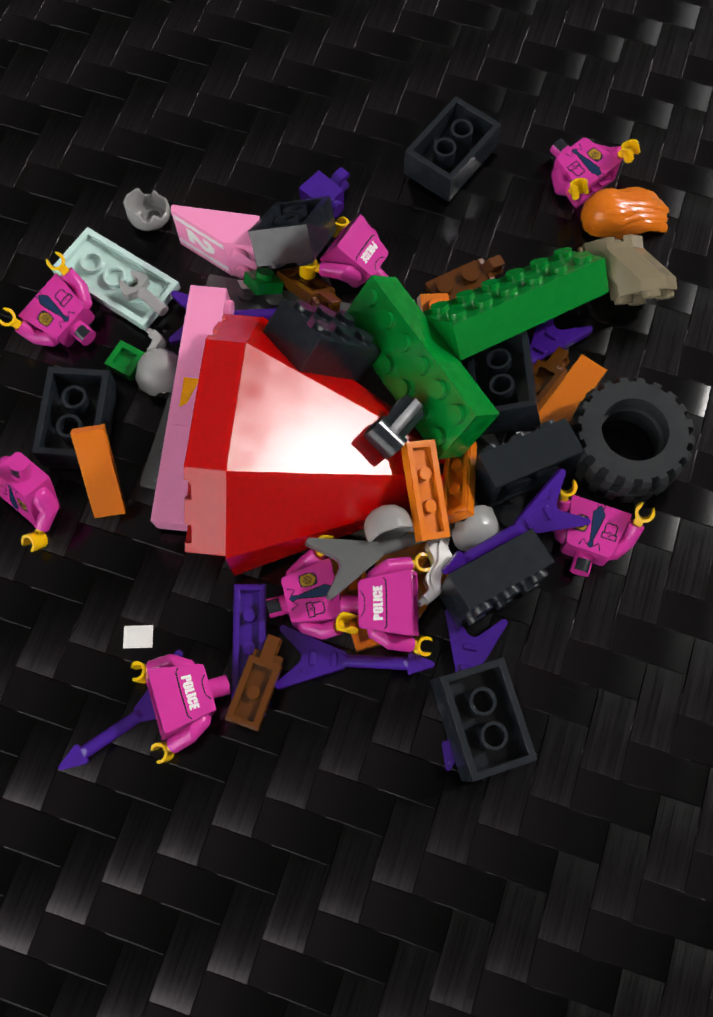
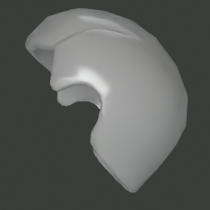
[123,188,171,231]
[135,348,178,396]
[364,505,414,543]
[451,505,500,552]

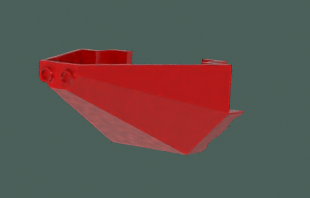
[184,314,445,576]

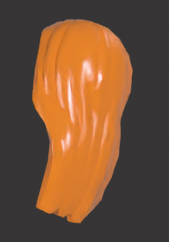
[580,186,669,240]

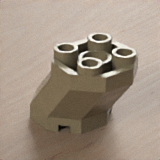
[578,234,677,306]

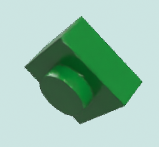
[243,268,284,295]
[104,340,145,382]

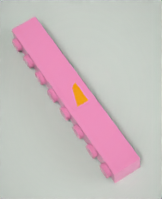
[150,285,235,531]

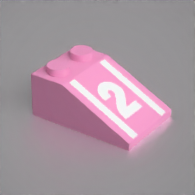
[171,205,262,279]

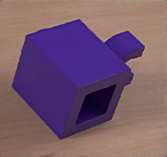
[299,167,349,218]

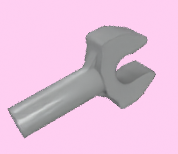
[119,270,168,316]

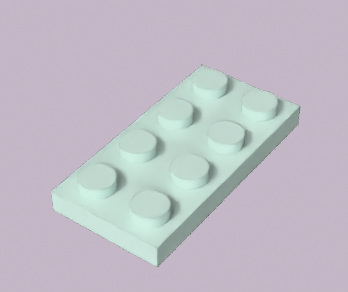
[51,227,181,331]

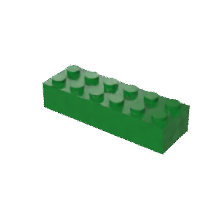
[423,247,609,361]
[346,275,500,459]

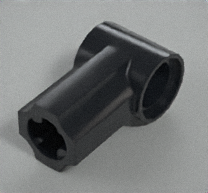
[363,395,425,460]

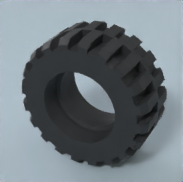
[569,377,695,503]

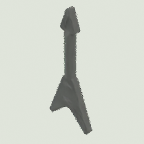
[305,523,455,601]

